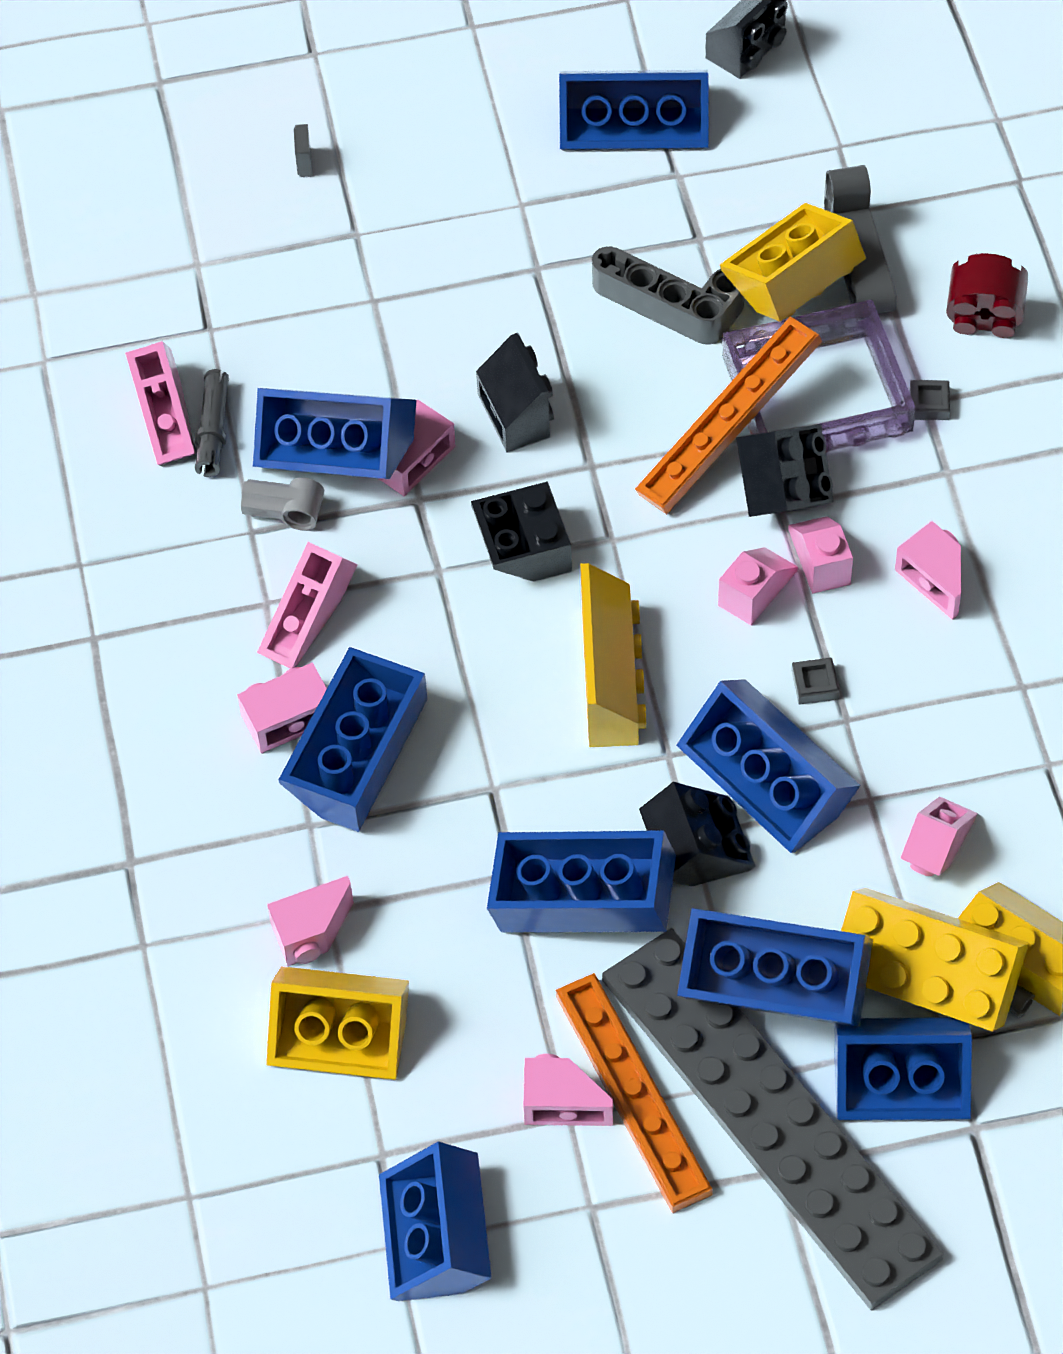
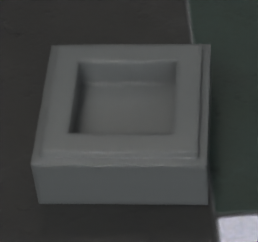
[293,124,313,178]
[909,380,950,420]
[791,657,840,705]

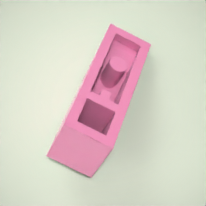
[125,341,196,465]
[257,542,358,669]

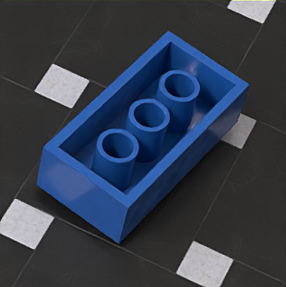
[486,830,676,932]
[677,908,873,1027]

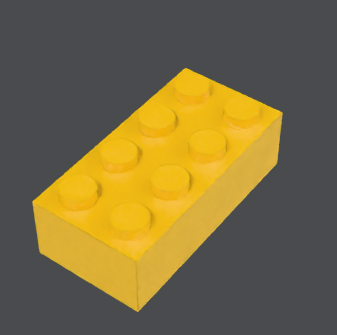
[841,888,1030,1032]

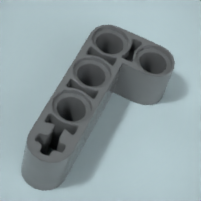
[824,164,896,317]
[592,246,744,345]

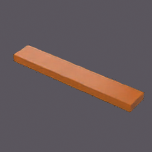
[635,316,822,515]
[555,973,713,1214]

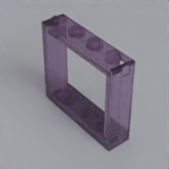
[722,299,916,453]

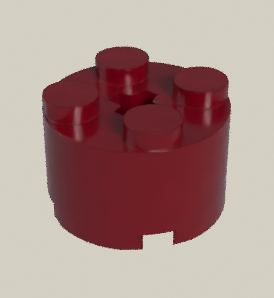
[946,253,1029,338]

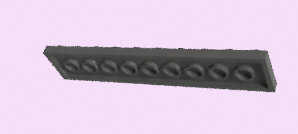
[602,927,944,1310]

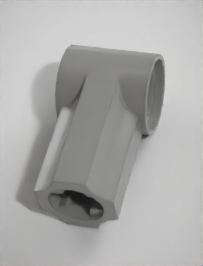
[240,478,325,531]

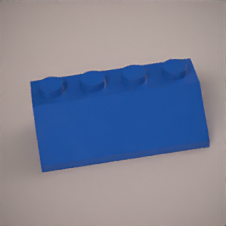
[559,70,709,149]
[253,388,417,479]
[278,647,428,832]
[676,679,861,853]

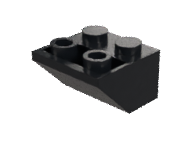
[705,0,788,79]
[476,332,554,453]
[736,424,834,517]
[471,481,572,582]
[639,781,756,886]

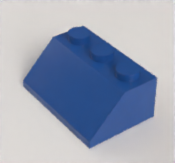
[834,1018,972,1120]
[379,1141,492,1301]

